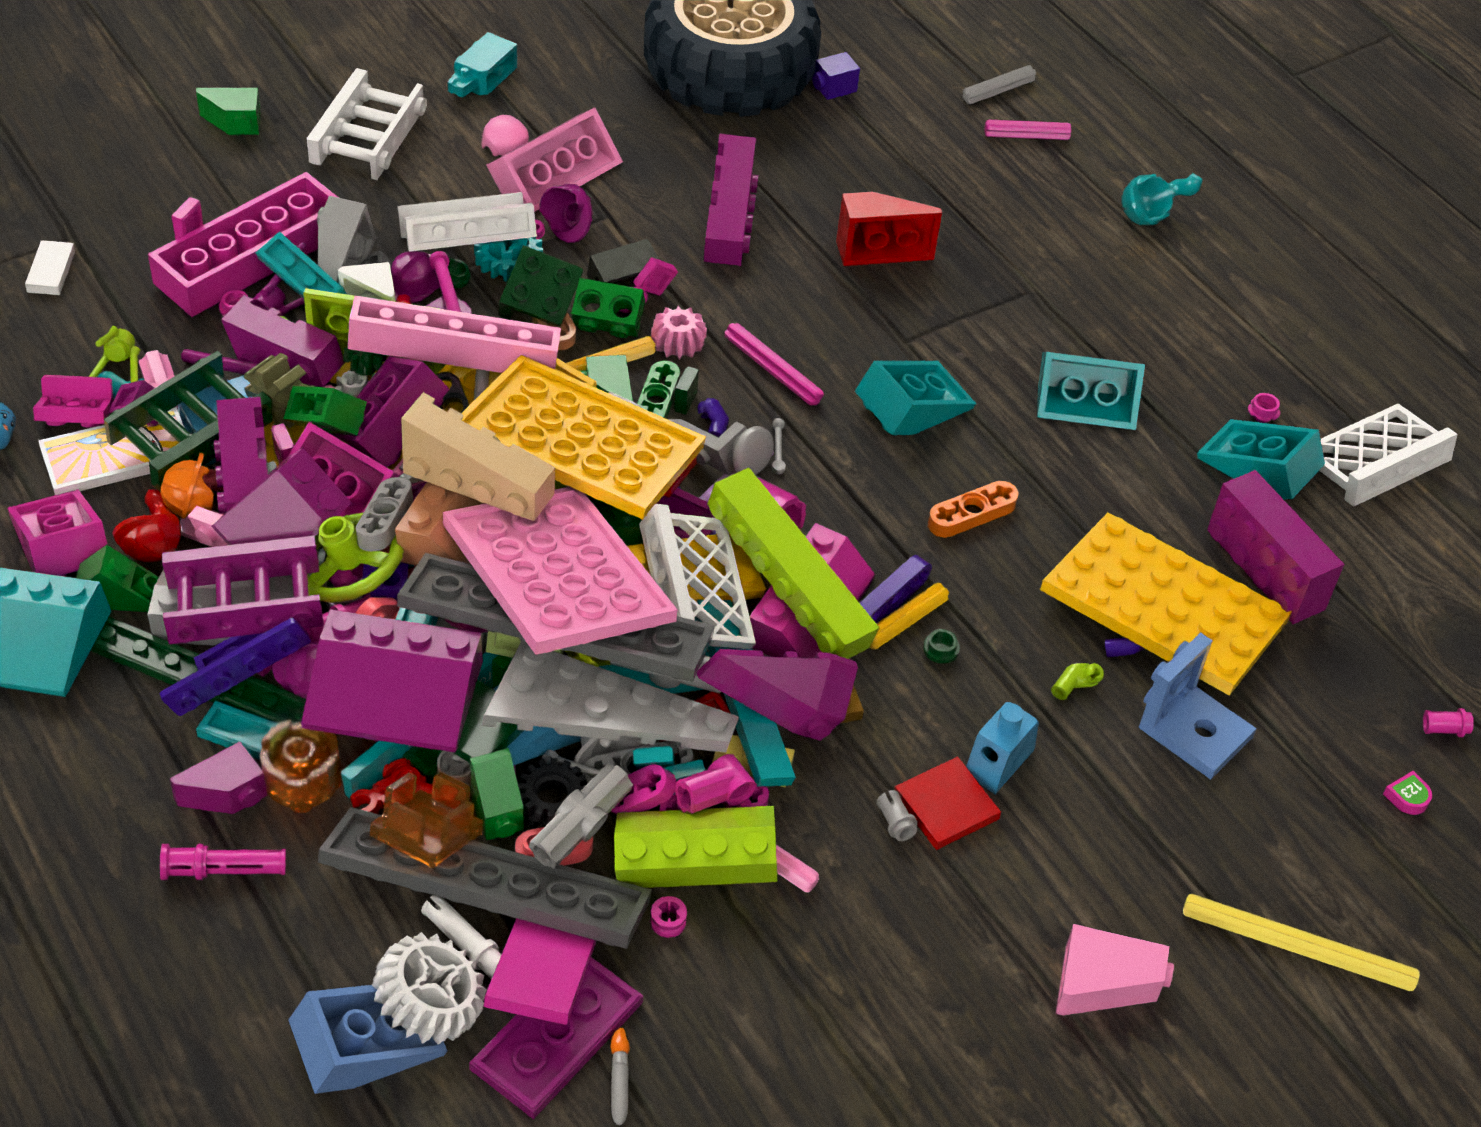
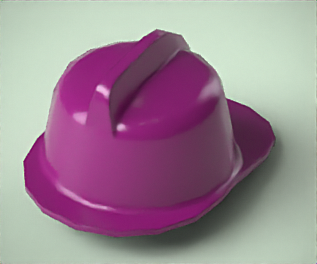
[391,251,440,303]

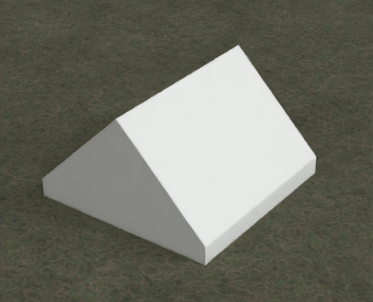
[338,262,395,302]

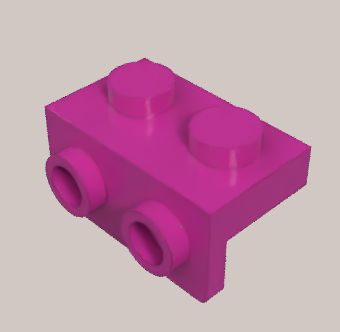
[33,375,113,427]

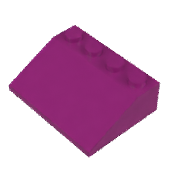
[301,609,483,753]

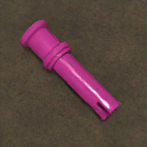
[160,844,286,880]

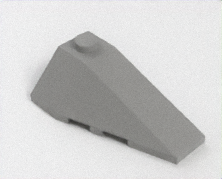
[317,196,377,283]

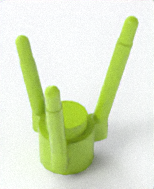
[89,326,140,382]

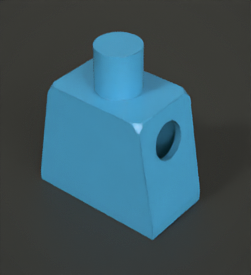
[966,702,1039,794]

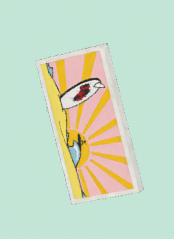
[39,407,184,495]

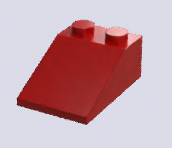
[836,192,942,266]

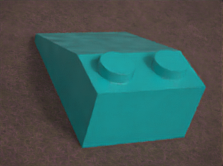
[855,361,977,435]
[1197,419,1325,499]

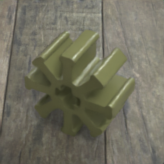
[244,353,314,428]

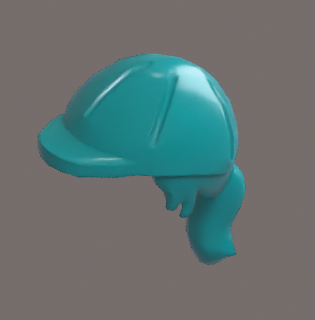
[1121,173,1202,226]

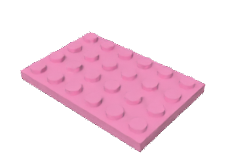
[443,487,678,655]

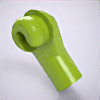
[1051,663,1104,700]

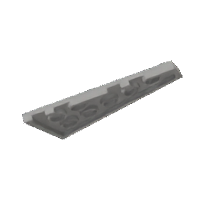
[482,640,739,753]

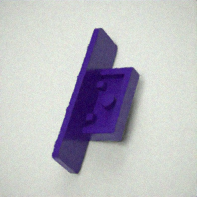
[160,618,311,716]

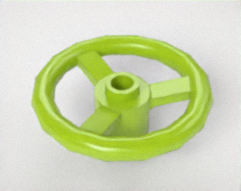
[307,512,404,603]

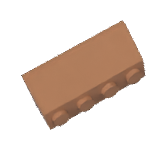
[395,482,485,566]

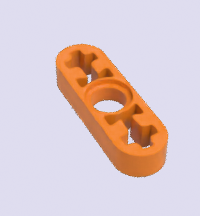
[928,481,1018,538]

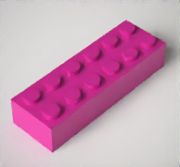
[148,172,339,317]

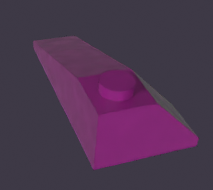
[697,649,858,741]

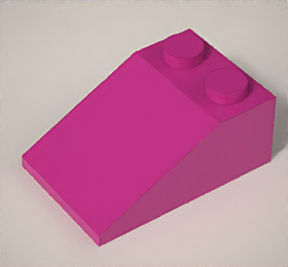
[7,489,108,577]

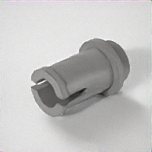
[876,790,917,841]

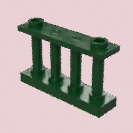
[104,351,273,492]

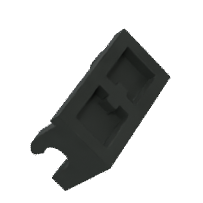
[587,239,659,283]

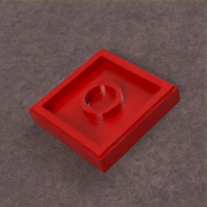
[894,757,1001,850]

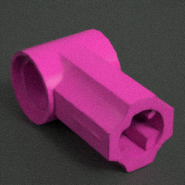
[674,754,757,813]

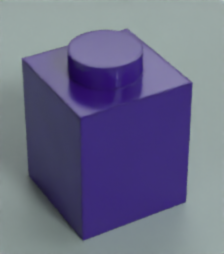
[812,52,860,100]

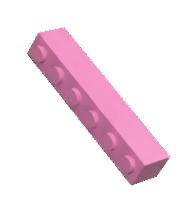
[348,296,561,373]

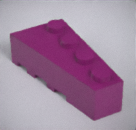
[704,134,759,266]

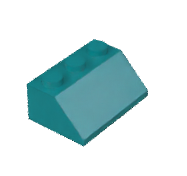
[1037,352,1145,430]

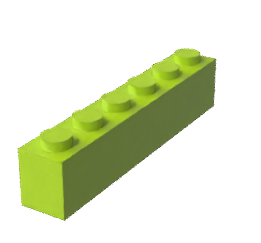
[707,467,879,659]

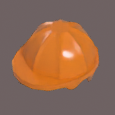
[160,453,214,519]

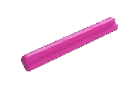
[724,323,824,406]

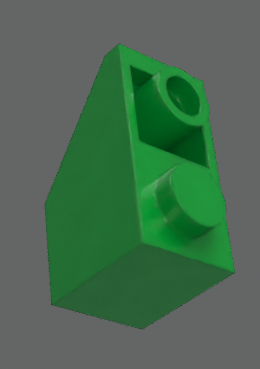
[76,545,159,612]

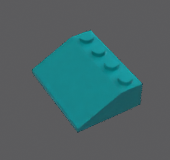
[0,568,111,697]

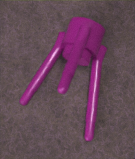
[252,242,306,316]

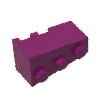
[221,295,345,387]
[214,397,268,514]

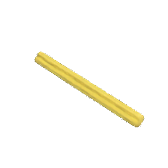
[1183,894,1420,991]

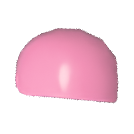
[481,114,529,157]

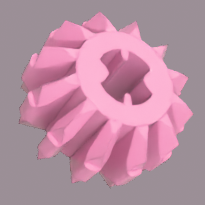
[651,306,707,360]

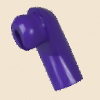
[697,398,729,438]

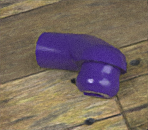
[1105,637,1145,657]

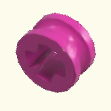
[650,896,687,938]

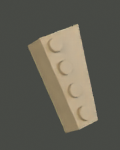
[401,392,555,521]

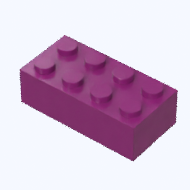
[1207,470,1345,624]

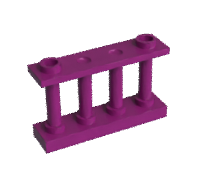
[162,535,324,644]

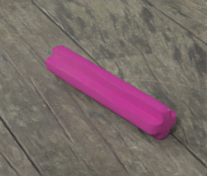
[984,119,1071,140]

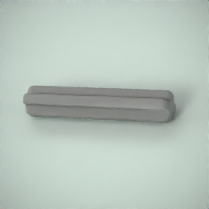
[962,65,1036,105]

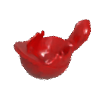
[112,489,181,562]

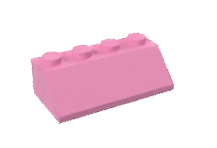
[486,108,623,212]

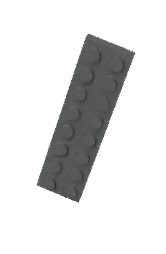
[397,553,715,682]
[318,807,652,949]

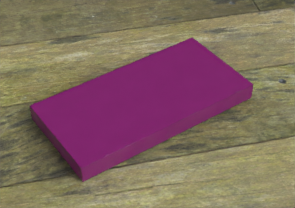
[469,957,643,1120]

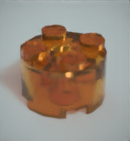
[259,719,342,813]

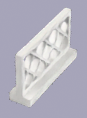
[1319,404,1457,507]
[639,504,756,649]

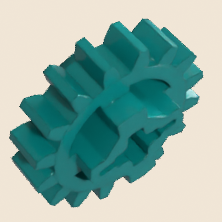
[474,237,543,281]

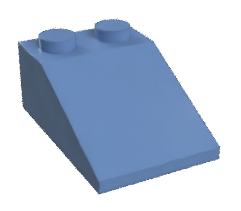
[288,985,447,1094]

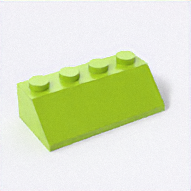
[614,806,777,888]

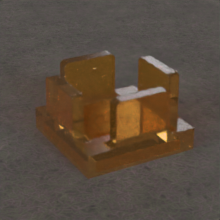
[369,772,483,868]

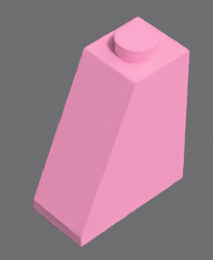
[1055,924,1174,1016]

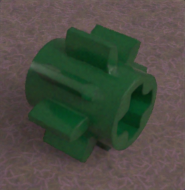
[343,347,386,376]

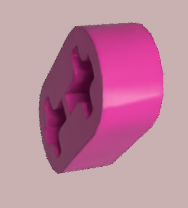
[611,764,676,815]

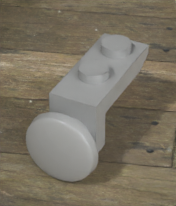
[668,419,774,475]

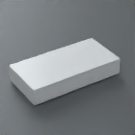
[25,241,75,295]

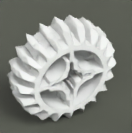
[372,932,487,1045]

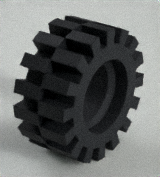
[518,758,587,829]

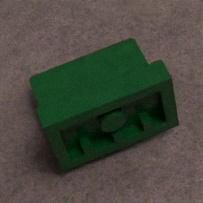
[498,245,583,327]

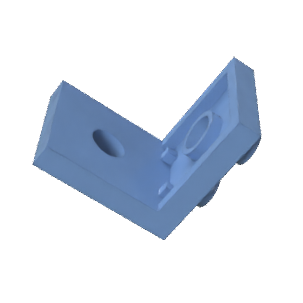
[1139,632,1256,780]

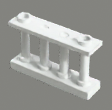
[307,68,427,180]
[397,192,537,252]

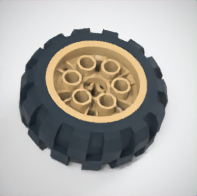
[644,0,822,117]

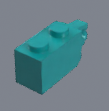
[448,32,517,98]

